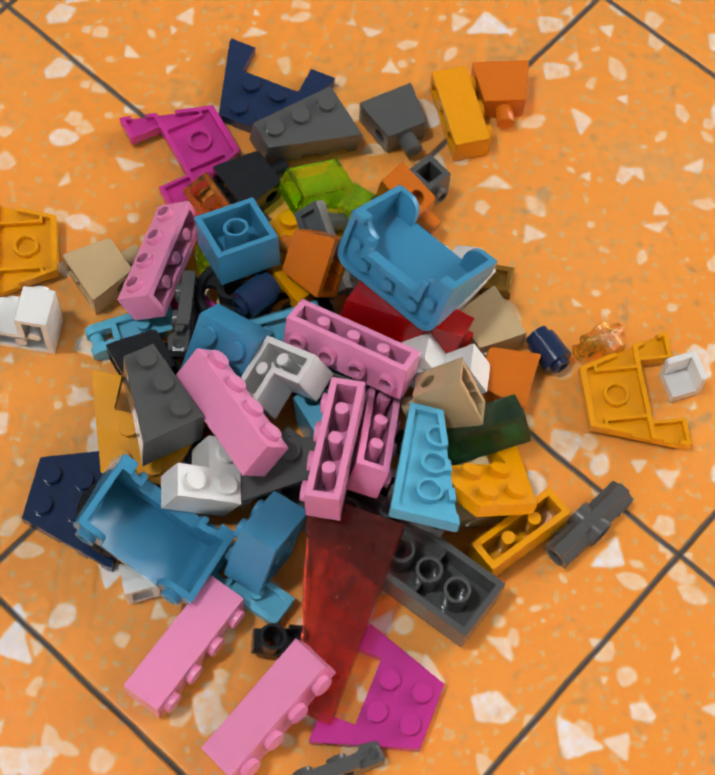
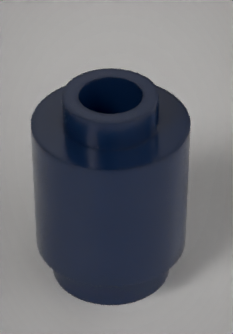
[232,272,281,318]
[526,326,572,374]

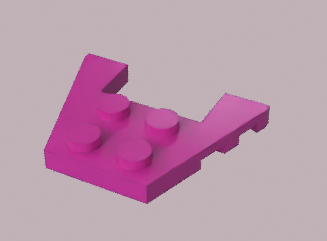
[120,105,240,204]
[309,617,444,752]

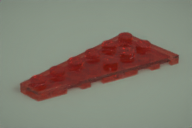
[301,503,406,725]

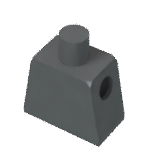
[359,83,426,157]

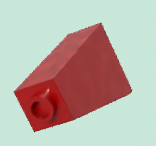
[340,281,475,353]

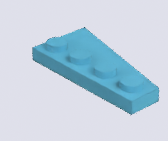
[388,402,460,533]

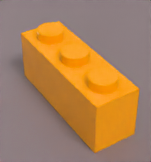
[430,65,493,162]
[467,486,571,576]

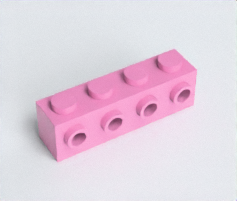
[117,201,199,320]
[283,299,420,400]
[176,348,289,477]
[299,377,365,521]
[347,384,402,499]
[123,575,245,718]
[201,639,336,775]

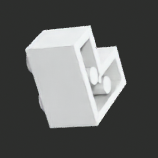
[0,286,64,354]
[402,332,490,394]
[241,335,333,419]
[161,435,241,517]

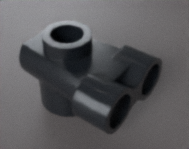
[251,623,306,659]

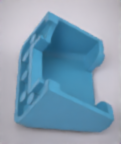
[337,185,498,331]
[73,453,234,606]

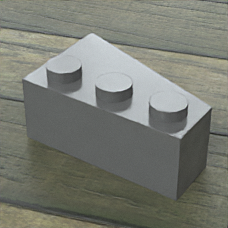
[249,86,362,163]
[124,344,204,466]

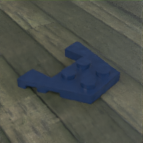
[219,38,335,133]
[22,451,116,572]

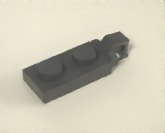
[168,270,198,357]
[292,741,385,775]

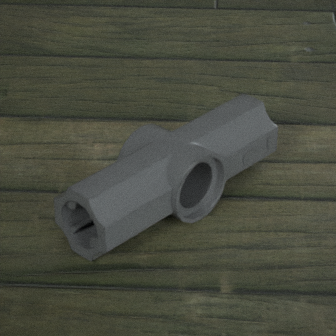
[544,481,634,569]

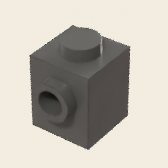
[410,154,451,205]

